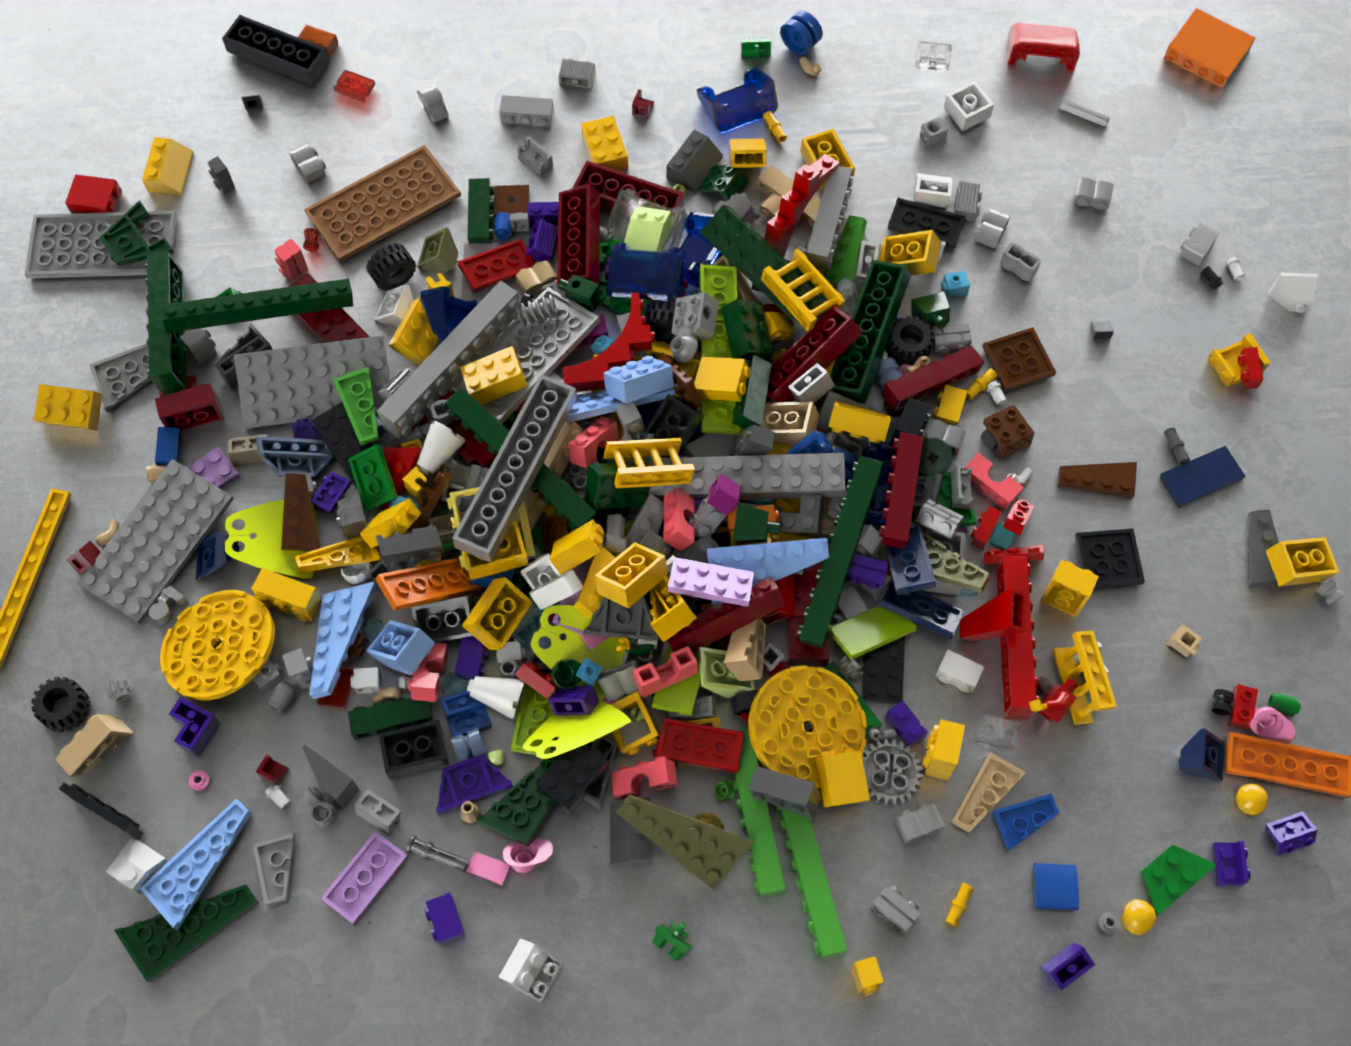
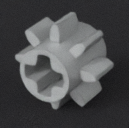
[839,655,864,679]
[105,677,134,702]

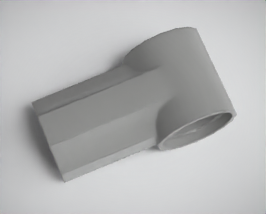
[602,514,626,555]

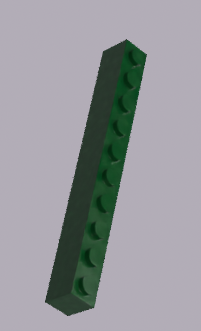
[160,278,353,333]
[445,387,599,531]
[797,456,883,650]

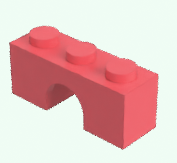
[568,417,618,468]
[964,453,1024,510]
[663,488,694,551]
[408,643,448,702]
[633,646,698,698]
[611,756,678,800]

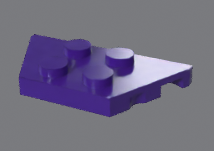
[436,754,513,815]

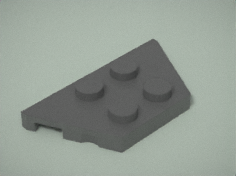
[583,597,660,641]

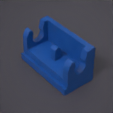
[155,427,180,465]
[786,430,834,454]

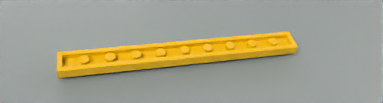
[0,488,72,670]

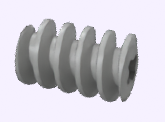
[517,294,558,327]

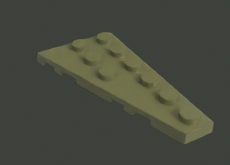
[871,524,990,593]
[616,794,754,890]

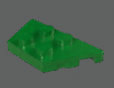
[1141,845,1216,917]

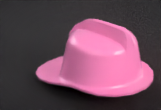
[1251,707,1296,744]
[503,838,553,873]

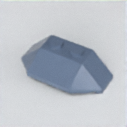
[256,436,333,478]

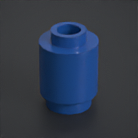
[494,212,512,240]

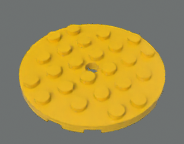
[160,590,275,701]
[749,665,867,789]

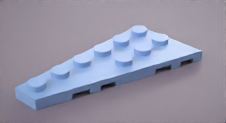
[566,388,675,423]
[309,581,378,699]
[139,798,251,931]

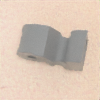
[149,586,189,625]

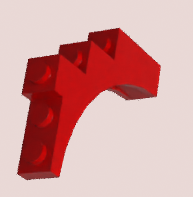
[764,155,840,257]
[563,293,655,391]

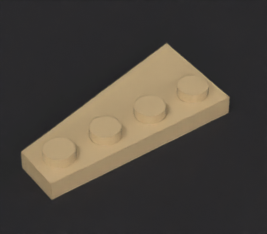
[951,752,1026,833]

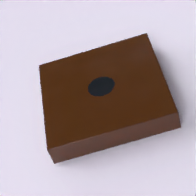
[494,185,530,218]

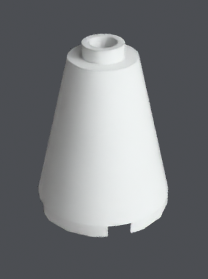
[417,421,466,476]
[467,676,525,719]

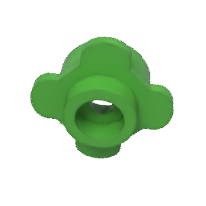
[714,779,735,802]

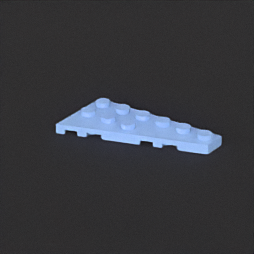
[707,538,829,607]

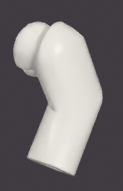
[1006,467,1033,486]

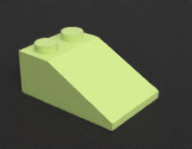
[620,207,673,264]
[698,647,755,699]

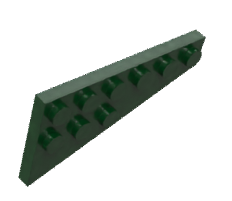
[476,742,592,847]
[114,884,259,983]

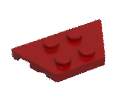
[381,447,422,511]

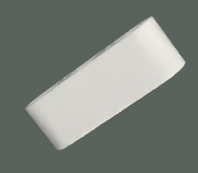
[529,569,584,610]

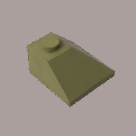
[417,228,459,273]

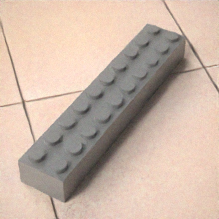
[377,281,521,440]
[452,374,577,563]
[649,453,845,502]

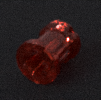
[303,228,320,252]

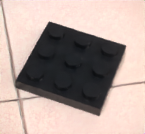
[1075,528,1145,588]

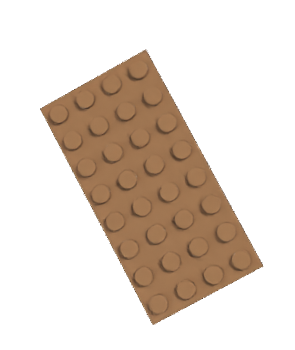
[304,145,461,262]

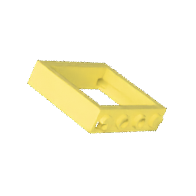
[447,487,536,570]

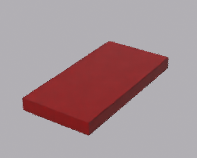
[457,238,536,293]
[656,718,745,773]

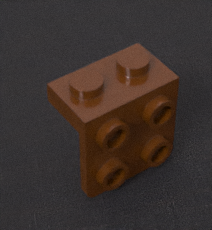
[983,406,1035,459]

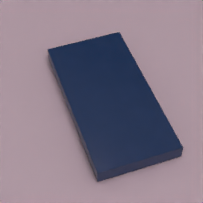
[1159,446,1246,507]
[884,524,937,595]
[879,579,964,639]

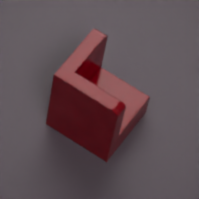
[632,89,654,119]
[66,540,100,574]
[256,754,289,786]

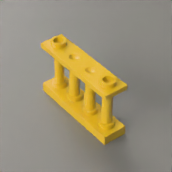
[761,248,845,332]
[604,438,694,488]
[1052,630,1117,725]

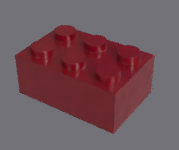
[155,383,225,432]

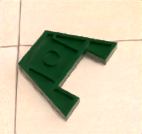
[100,200,174,266]

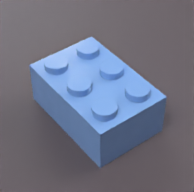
[603,356,674,404]
[366,620,435,675]

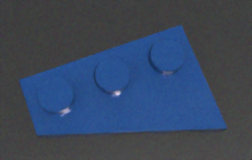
[992,793,1059,852]

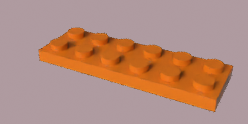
[375,558,487,611]
[1224,732,1351,798]

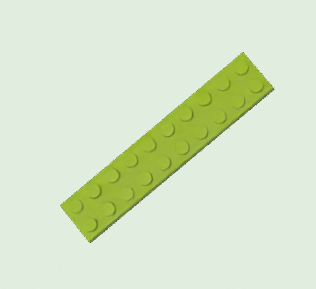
[700,264,740,435]

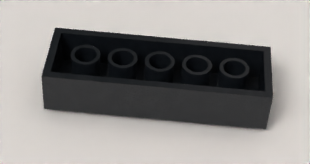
[222,14,330,86]

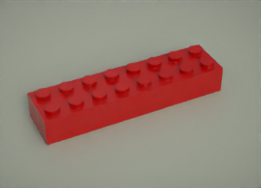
[996,556,1039,720]

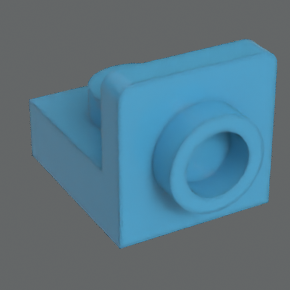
[576,658,603,686]

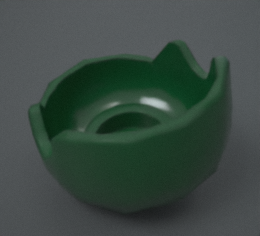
[551,658,582,689]

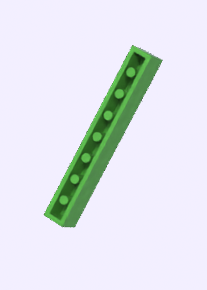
[732,728,786,898]
[774,806,847,960]

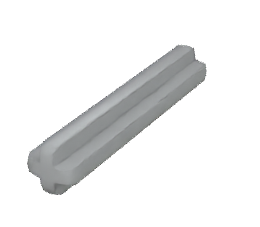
[1060,99,1110,126]

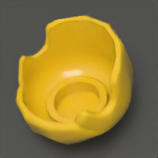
[1235,783,1268,816]
[1121,899,1157,935]

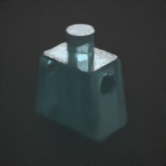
[511,600,552,647]

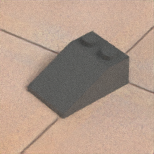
[302,744,360,809]

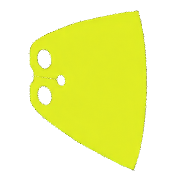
[225,500,318,579]
[531,605,625,701]
[523,700,631,759]

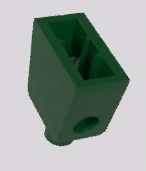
[558,275,601,313]
[911,292,950,329]
[732,503,779,543]

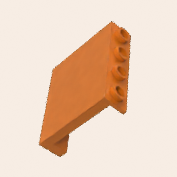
[1164,8,1256,88]

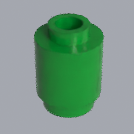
[1267,692,1301,717]

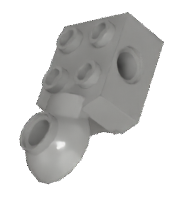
[670,292,719,364]

